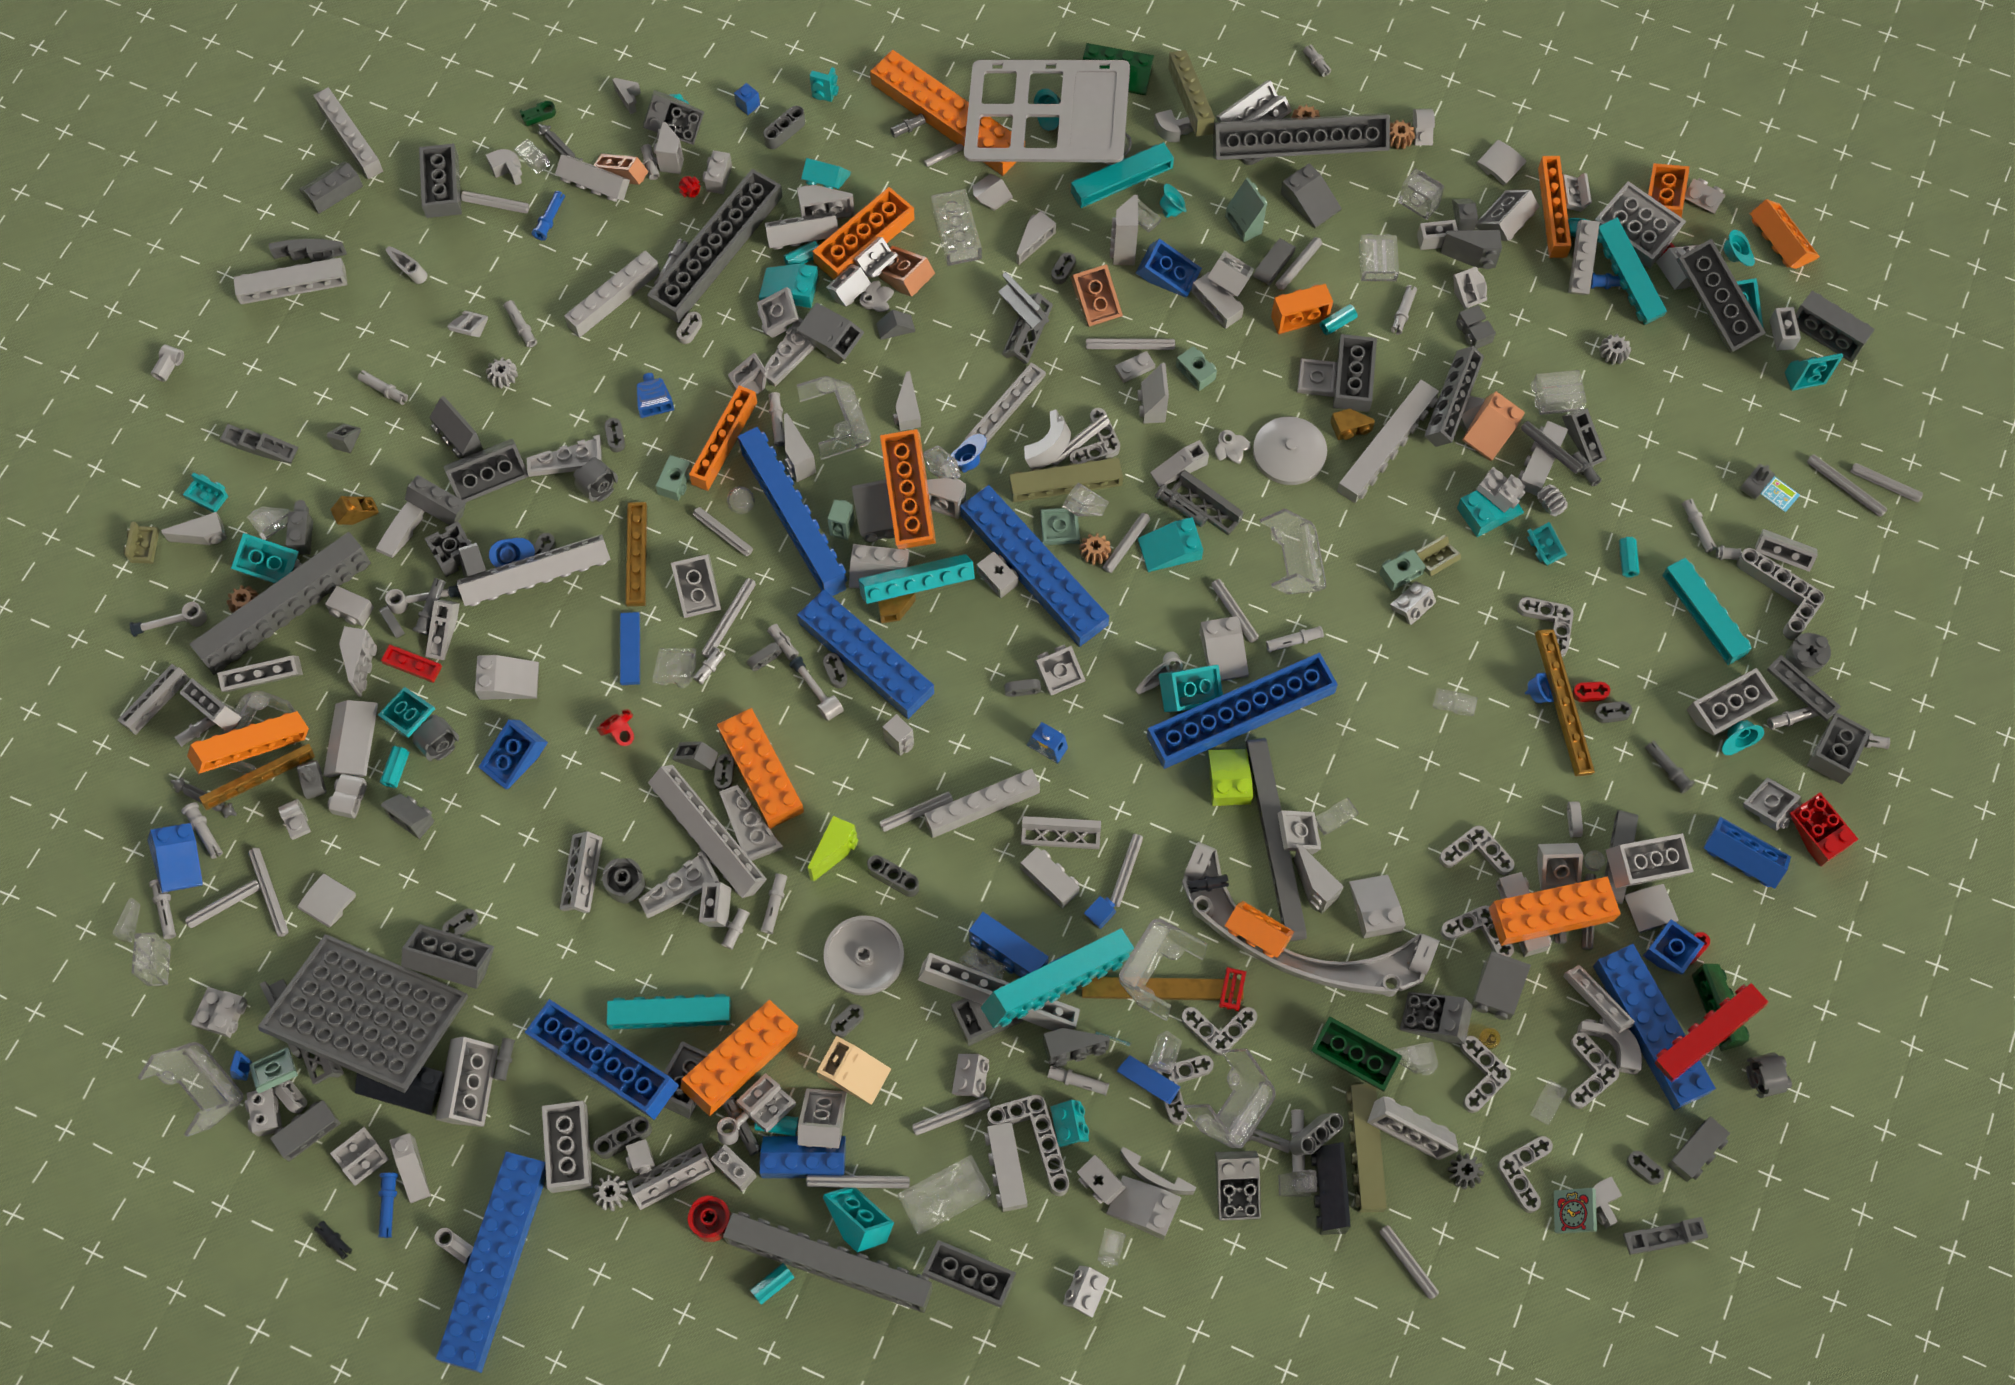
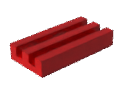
[1219,967,1247,1011]

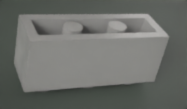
[1192,272,1244,329]
[1755,529,1818,572]
[1020,847,1080,909]

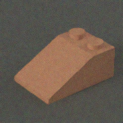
[878,246,935,297]
[1070,264,1123,327]
[1462,391,1525,461]

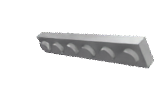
[965,362,1046,443]

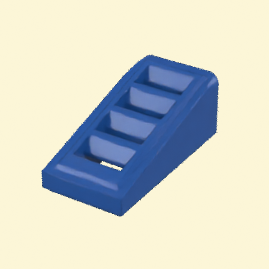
[230,1051,252,1081]

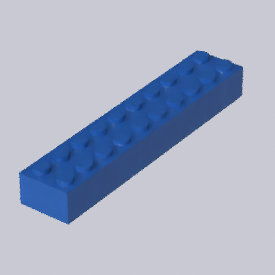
[738,427,847,596]
[960,485,1109,647]
[1147,653,1338,769]
[436,1152,546,1373]

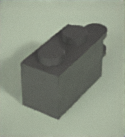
[286,500,313,555]

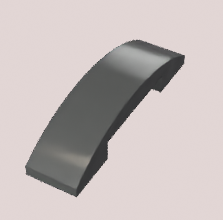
[1623,1217,1708,1255]

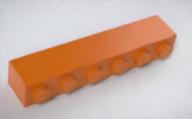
[1538,156,1571,258]
[689,385,757,491]
[187,711,309,774]

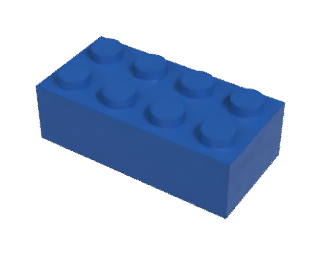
[969,912,1049,978]

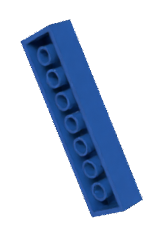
[797,590,934,719]
[1593,944,1716,1110]
[525,999,679,1120]

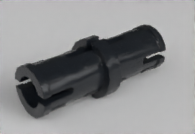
[1187,874,1229,893]
[314,1221,352,1260]

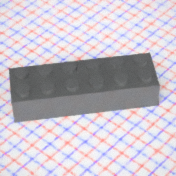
[1676,238,1766,353]

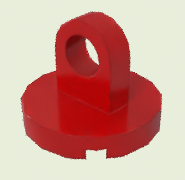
[596,709,634,746]

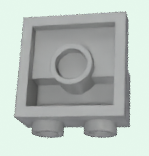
[757,287,799,338]
[1476,467,1526,513]
[1034,644,1086,696]
[1743,777,1801,831]
[1278,810,1321,855]
[191,987,247,1038]

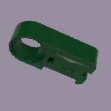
[520,101,556,127]

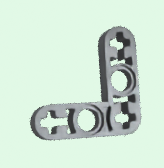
[1069,408,1120,464]
[1517,597,1573,657]
[1439,826,1514,875]
[1440,905,1514,957]
[1181,1007,1257,1055]
[1569,1032,1619,1109]
[1460,1036,1511,1113]
[1157,1055,1214,1126]
[1498,1136,1553,1213]

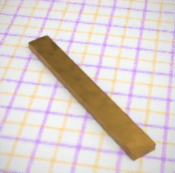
[1535,629,1595,777]
[1082,977,1244,1001]

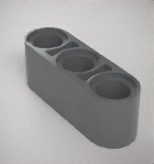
[763,105,805,150]
[1253,238,1296,286]
[867,855,919,897]
[1289,1113,1344,1156]
[593,1116,652,1159]

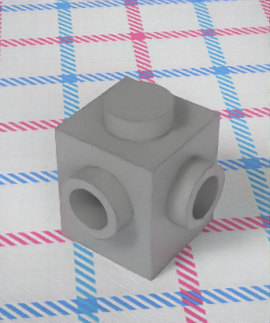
[625,1139,655,1174]

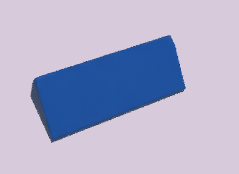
[1117,1055,1181,1104]

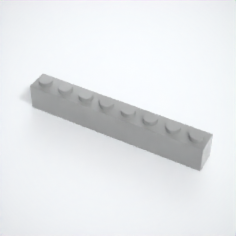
[1337,380,1439,503]
[457,534,611,606]
[648,765,767,898]
[918,953,1080,1031]

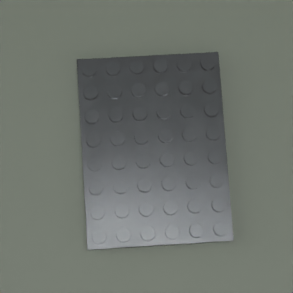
[258,934,468,1093]

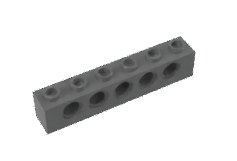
[1424,346,1484,447]

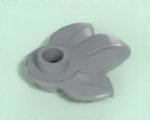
[860,281,894,312]
[1215,430,1251,464]

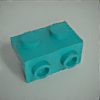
[810,67,839,102]
[183,472,229,513]
[1527,522,1567,566]
[1050,1100,1089,1147]

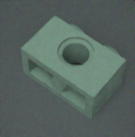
[1176,346,1217,391]
[656,455,692,501]
[828,499,854,540]
[1379,549,1426,591]

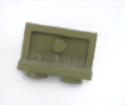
[124,522,160,564]
[1416,535,1461,576]

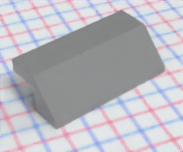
[1216,80,1292,122]
[323,700,378,778]

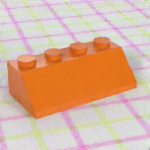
[1749,199,1820,269]

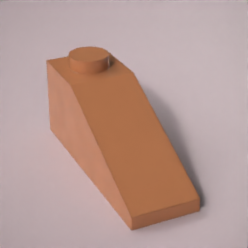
[594,154,649,185]

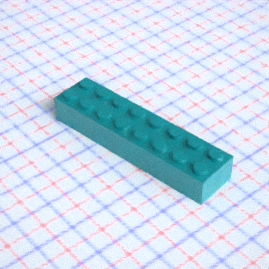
[981,928,1134,1028]

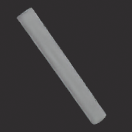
[924,144,964,167]

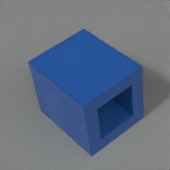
[734,83,760,115]
[1084,896,1116,929]

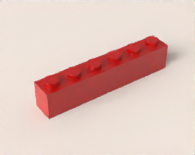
[1655,983,1769,1083]

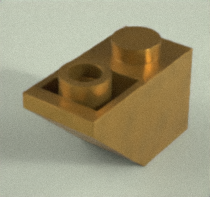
[1330,408,1375,440]
[330,496,379,525]
[878,593,916,623]

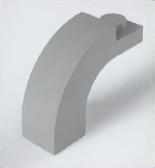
[1024,409,1071,470]
[1577,1017,1642,1075]

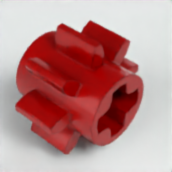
[678,176,701,198]

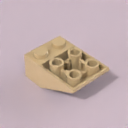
[816,1036,891,1105]

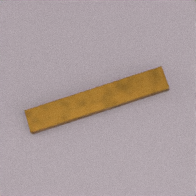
[626,502,647,607]
[199,744,315,810]

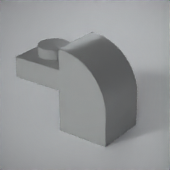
[1154,109,1193,142]
[1413,109,1435,145]
[486,149,522,185]
[278,799,311,840]
[1593,1176,1622,1228]

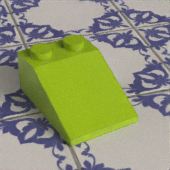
[1208,749,1253,806]
[808,816,858,881]

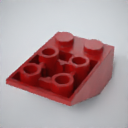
[1789,792,1859,867]

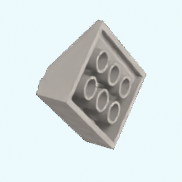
[1595,181,1686,269]

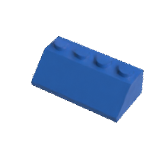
[1704,817,1791,889]
[760,1136,846,1178]

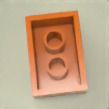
[1648,163,1690,218]
[1271,284,1333,334]
[1225,901,1294,958]

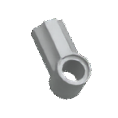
[150,345,184,382]
[435,1228,473,1265]

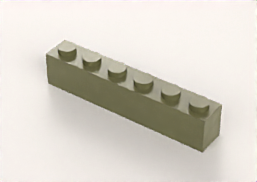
[1168,50,1215,137]
[1009,457,1123,503]
[1346,1084,1387,1213]

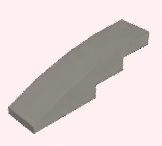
[376,501,425,558]

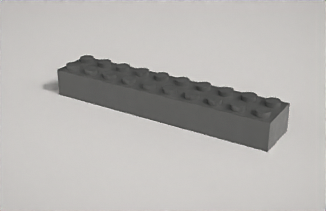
[1213,113,1390,160]
[647,169,783,323]
[190,532,371,675]
[723,1212,933,1313]

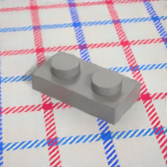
[1115,351,1155,383]

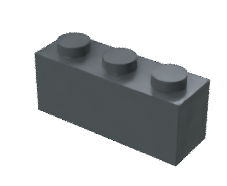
[405,475,466,526]
[270,1100,341,1161]
[1668,1116,1730,1182]

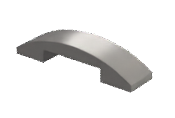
[1120,1147,1196,1195]

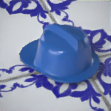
[949,434,987,473]
[489,538,535,567]
[1525,673,1554,703]

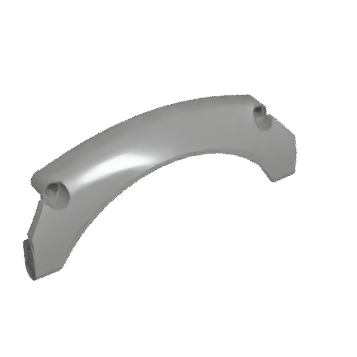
[1182,842,1440,997]

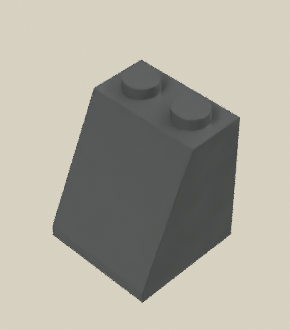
[852,480,895,542]
[1471,951,1531,1020]

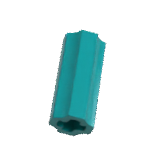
[783,241,818,265]
[1319,304,1358,336]
[1619,537,1640,577]
[380,746,410,789]
[755,1116,799,1136]
[750,1263,795,1305]

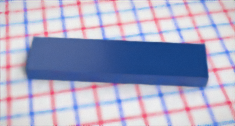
[620,612,640,685]

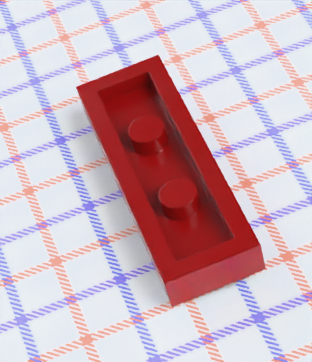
[381,644,442,683]

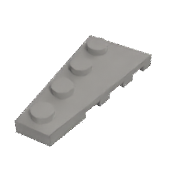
[765,316,816,387]
[527,434,602,477]
[719,785,783,861]
[638,850,719,918]

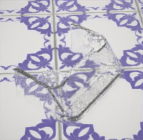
[797,376,871,460]
[1260,508,1326,595]
[219,691,296,774]
[1119,919,1208,1021]
[138,1042,243,1137]
[1184,1048,1276,1148]

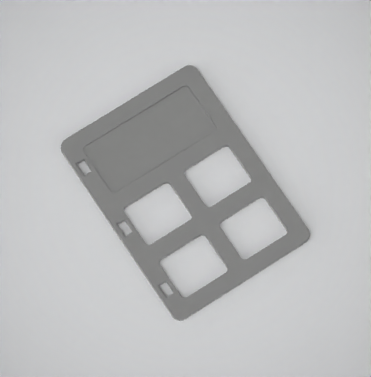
[964,60,1130,162]

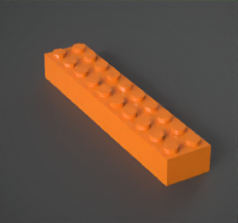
[870,50,1025,176]

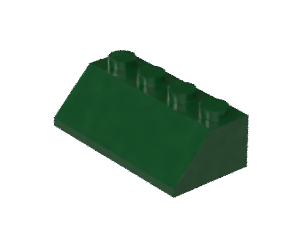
[1083,43,1154,96]
[1691,963,1749,1051]
[1310,1016,1402,1092]

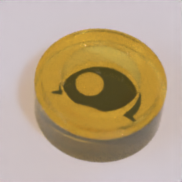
[1479,1028,1501,1050]

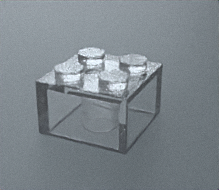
[1398,168,1445,220]

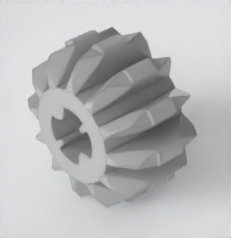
[1599,333,1631,365]
[486,357,518,389]
[1537,484,1568,517]
[593,1175,629,1211]

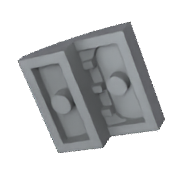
[1476,140,1527,186]
[298,874,356,928]
[1625,884,1679,933]
[736,1073,796,1133]
[330,1127,389,1186]

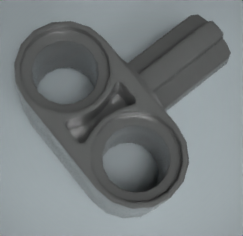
[1740,464,1775,500]
[297,760,327,800]

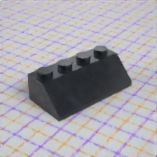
[355,1066,444,1116]
[1311,1142,1351,1235]

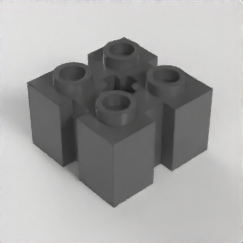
[424,521,471,577]

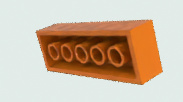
[812,187,915,280]
[880,429,936,549]
[717,708,804,829]
[1488,876,1621,946]
[680,999,798,1116]

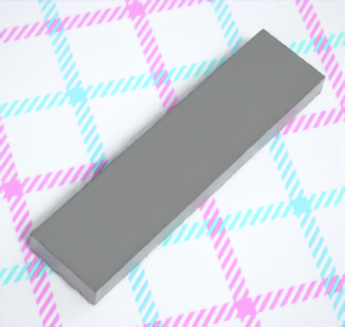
[1563,965,1635,1034]

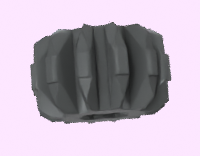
[1448,1153,1484,1190]

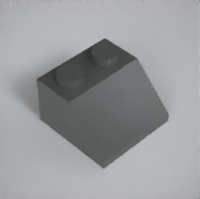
[380,794,435,839]

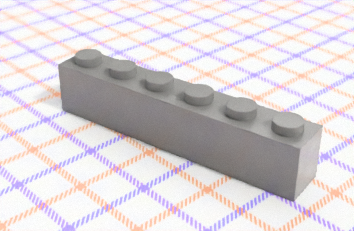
[313,87,383,179]
[564,251,660,338]
[234,258,348,304]
[924,769,1040,838]

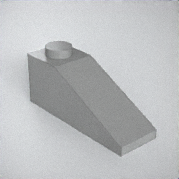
[1016,211,1056,265]
[893,371,921,431]
[161,512,227,545]
[425,599,460,660]
[389,1133,431,1203]

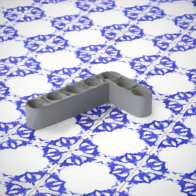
[1737,548,1825,640]
[987,1095,1069,1196]

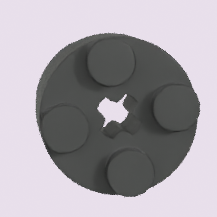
[573,457,618,502]
[1786,633,1831,677]
[412,714,459,761]
[602,858,646,904]
[1746,1052,1792,1098]

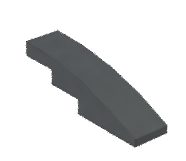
[269,239,347,262]
[220,424,298,464]

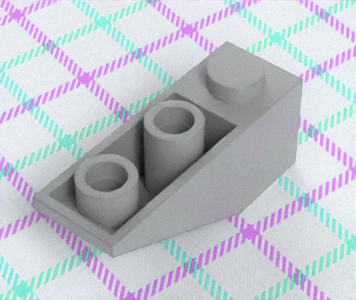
[1150,440,1209,488]

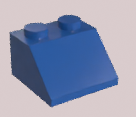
[1643,919,1705,975]

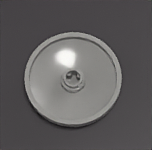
[1253,417,1327,485]
[824,916,904,995]

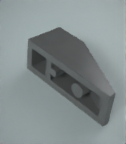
[1562,408,1607,466]

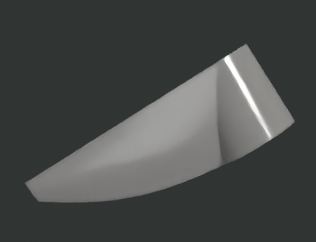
[386,246,427,284]
[1135,652,1183,694]

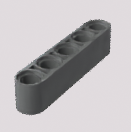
[1604,810,1638,904]

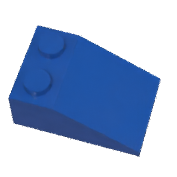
[1136,238,1202,298]
[479,719,548,790]
[147,823,203,893]

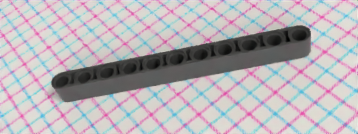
[1246,738,1307,942]

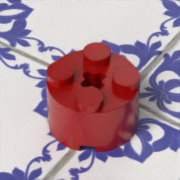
[687,1195,732,1242]

